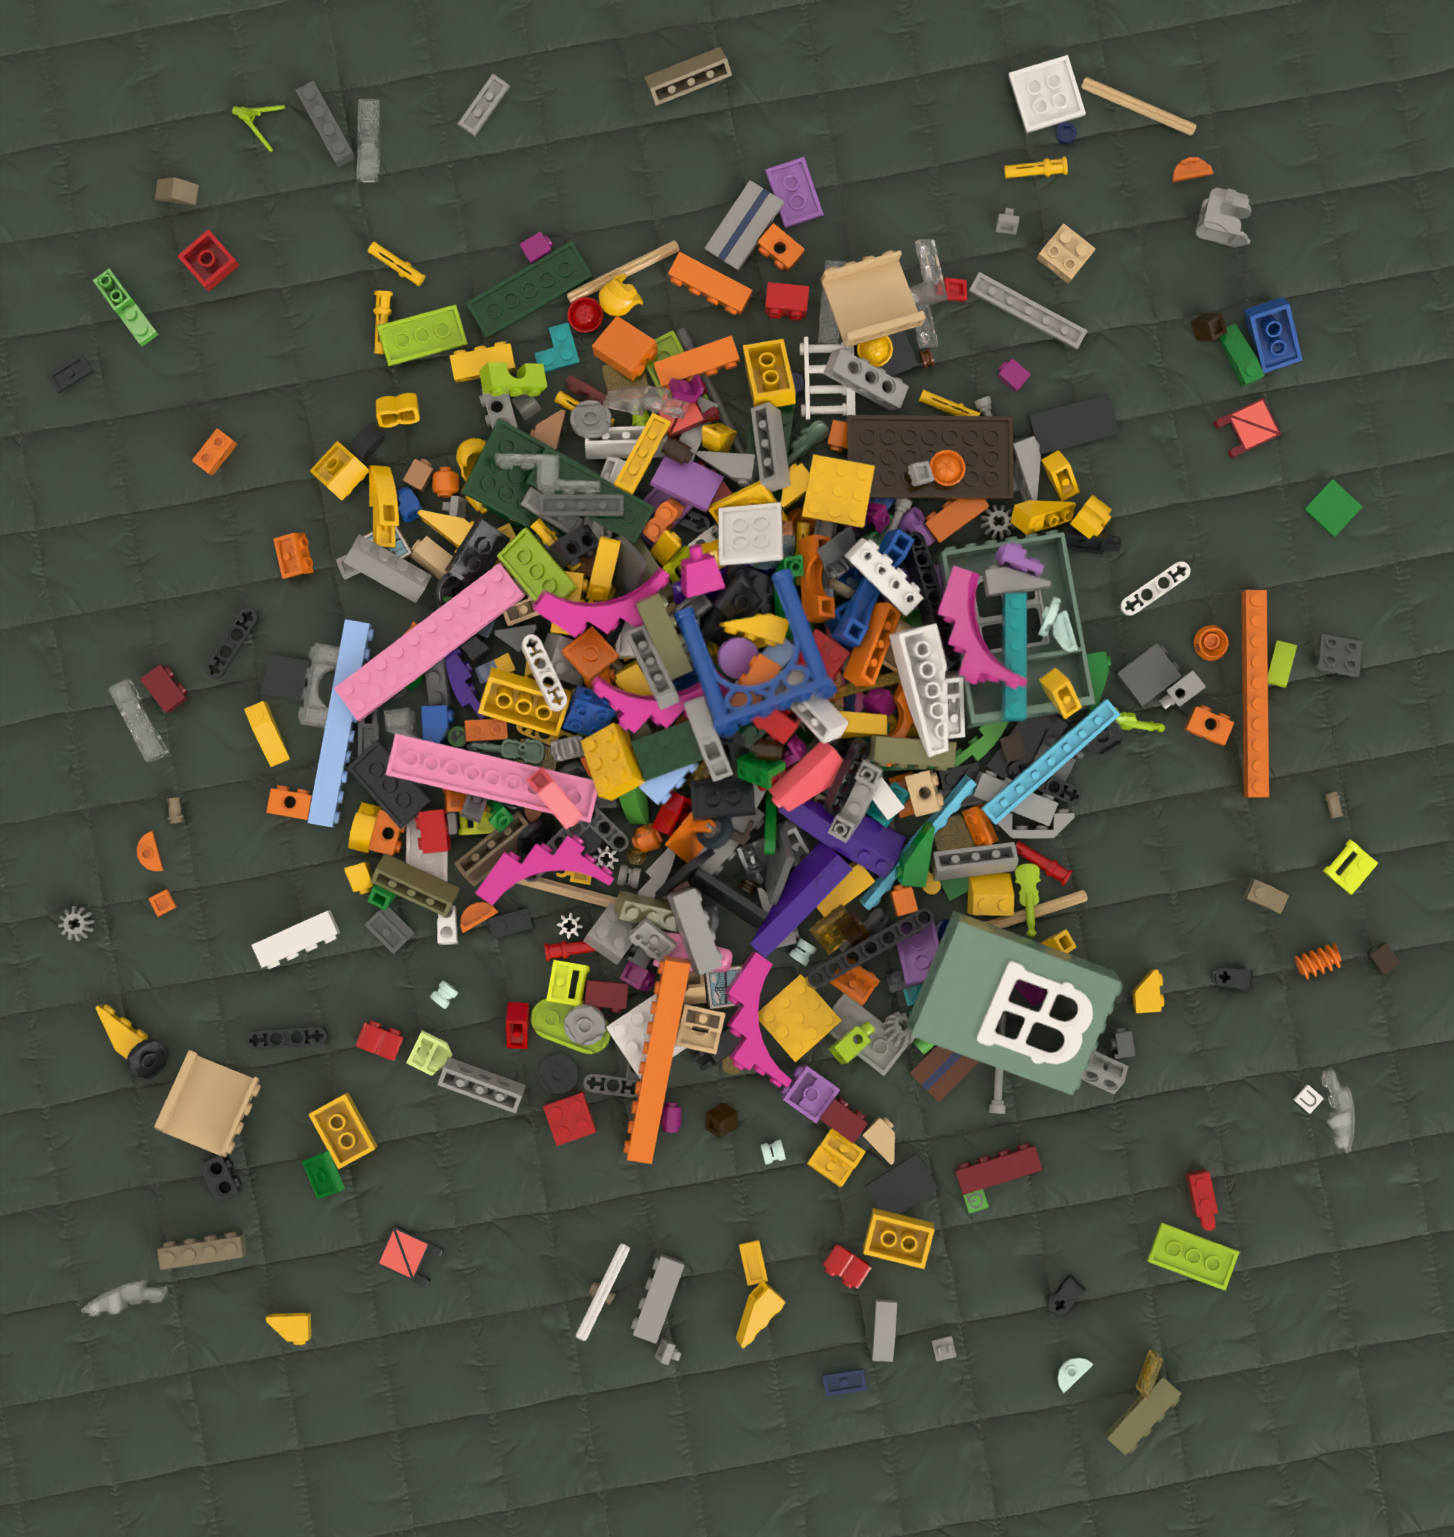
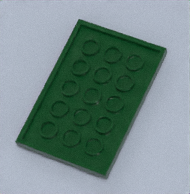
[461,418,600,539]

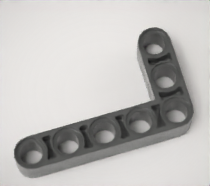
[525,805,629,882]

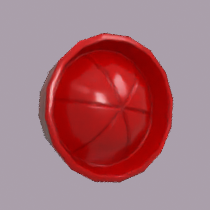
[567,297,603,333]

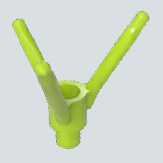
[232,105,285,152]

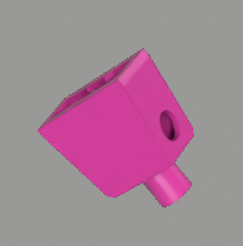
[681,545,725,598]

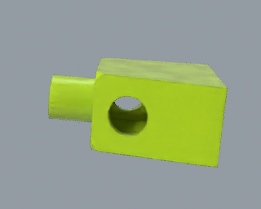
[828,1021,875,1064]

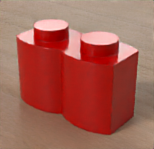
[355,1020,404,1061]
[823,1243,871,1289]

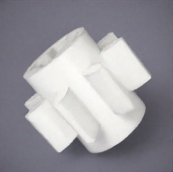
[593,845,619,869]
[557,913,583,939]

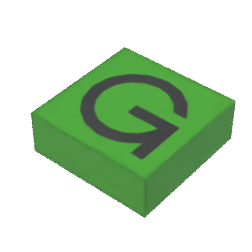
[963,1189,989,1214]

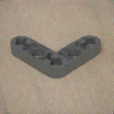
[583,1062,640,1098]

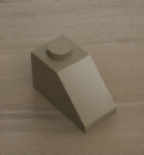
[1243,879,1289,914]

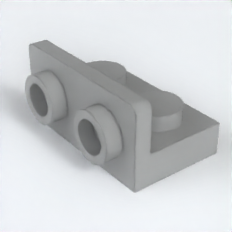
[629,918,677,962]

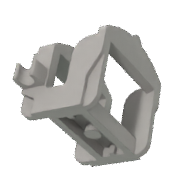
[1196,188,1252,247]

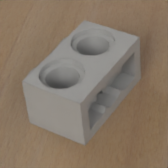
[1081,1051,1128,1094]

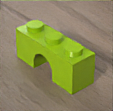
[479,363,547,397]

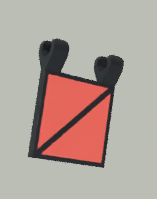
[377,1226,444,1287]

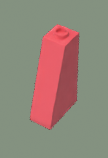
[768,741,851,812]

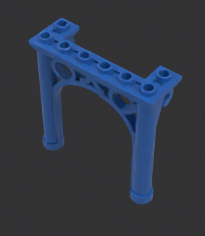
[673,569,838,738]

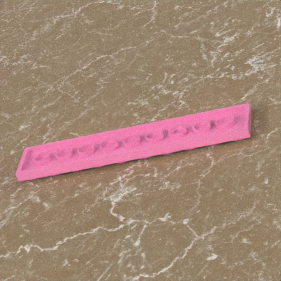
[334,563,525,722]
[386,734,597,822]

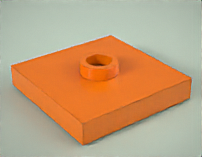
[561,626,620,683]

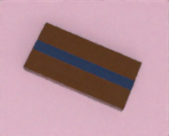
[909,1045,980,1102]

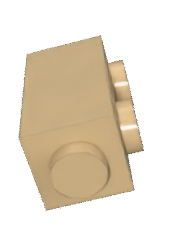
[411,536,453,580]

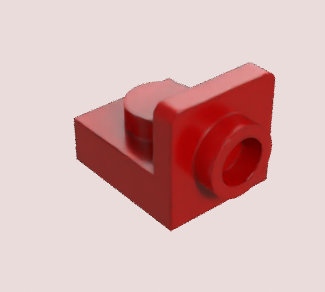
[934,278,967,303]

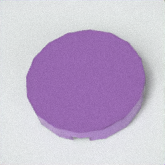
[717,637,759,678]

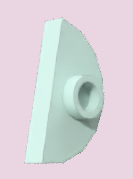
[1038,596,1061,637]
[1053,610,1078,652]
[1058,1357,1094,1393]

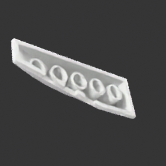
[889,624,948,757]

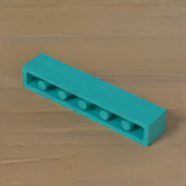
[1002,593,1027,722]

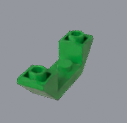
[774,554,804,640]

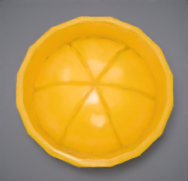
[857,336,893,367]

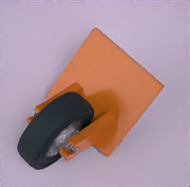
[665,812,733,863]

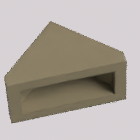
[155,177,199,206]

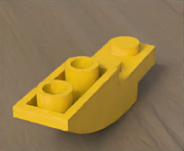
[369,465,399,548]

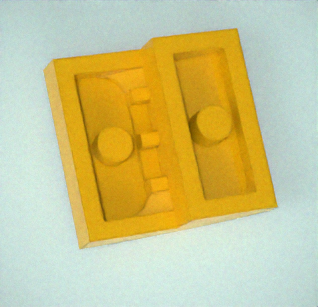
[807,1128,866,1188]

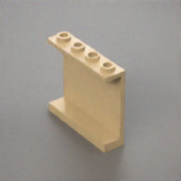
[820,250,926,348]
[154,1050,261,1158]

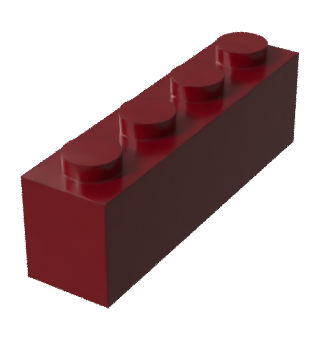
[954,1142,1042,1195]

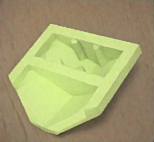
[406,1031,452,1075]

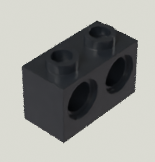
[549,524,599,569]
[198,1155,242,1203]

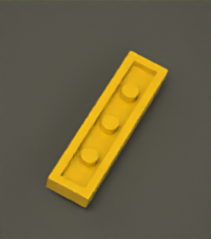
[614,413,671,495]

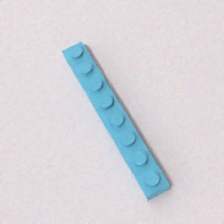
[981,699,1120,825]
[859,774,977,910]

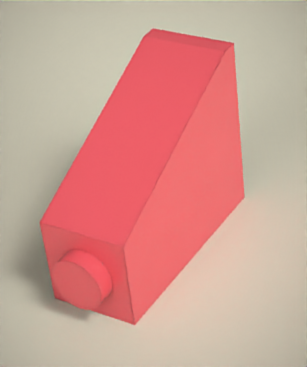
[526,767,582,829]

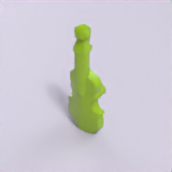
[1115,707,1165,732]
[1014,864,1041,937]

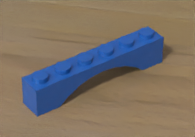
[832,528,914,648]

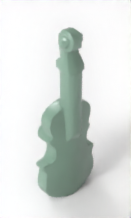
[787,420,830,466]
[470,738,544,765]

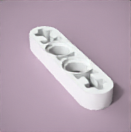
[1120,562,1190,616]
[521,635,567,712]

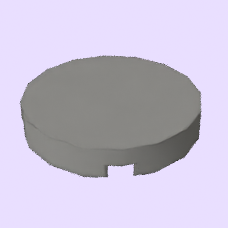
[570,400,611,439]
[564,1004,606,1045]

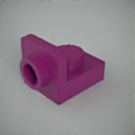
[669,375,704,403]
[865,502,890,533]
[781,735,807,768]
[619,961,656,993]
[1014,979,1048,1007]

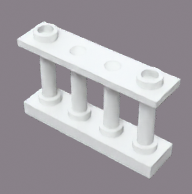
[800,337,855,422]

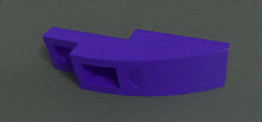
[445,647,489,720]

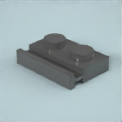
[365,907,415,954]

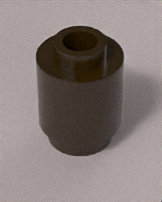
[661,437,694,466]
[752,738,784,762]

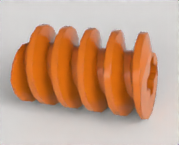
[1294,943,1341,980]

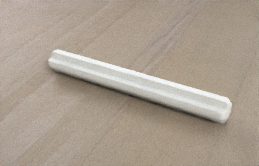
[576,1244,630,1341]

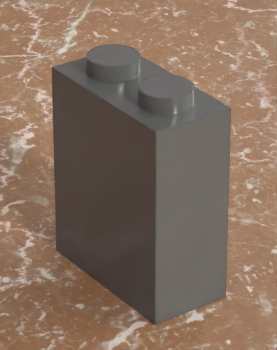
[1114,643,1181,707]

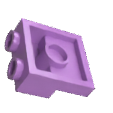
[995,542,1044,577]
[781,1064,840,1123]

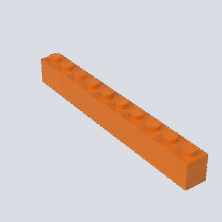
[1241,590,1269,798]
[623,955,690,1164]

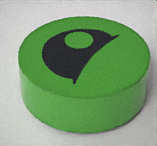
[448,726,467,747]

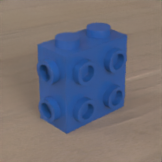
[563,686,618,736]

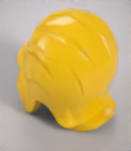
[599,274,643,316]
[456,438,486,481]

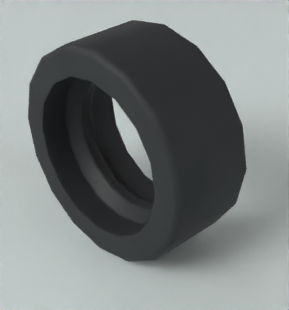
[349,422,387,462]

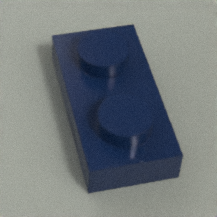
[822,1368,867,1397]

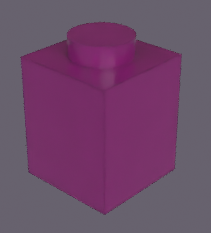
[519,231,553,264]
[997,358,1031,393]
[862,686,896,718]

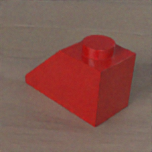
[506,1002,529,1049]

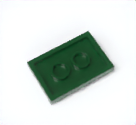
[631,720,704,781]

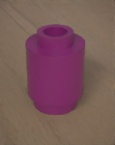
[660,1102,681,1133]

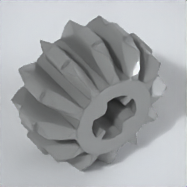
[981,505,1015,540]
[550,735,584,762]
[58,906,95,941]
[882,1012,915,1048]

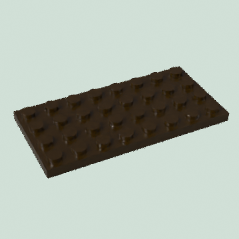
[847,415,1013,500]

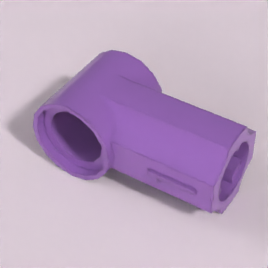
[898,507,936,546]

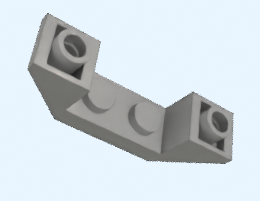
[828,760,883,843]
[996,809,1074,838]

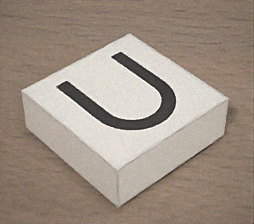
[1293,1084,1324,1114]

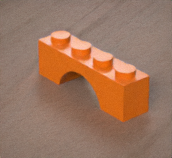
[798,534,835,623]
[868,681,915,767]

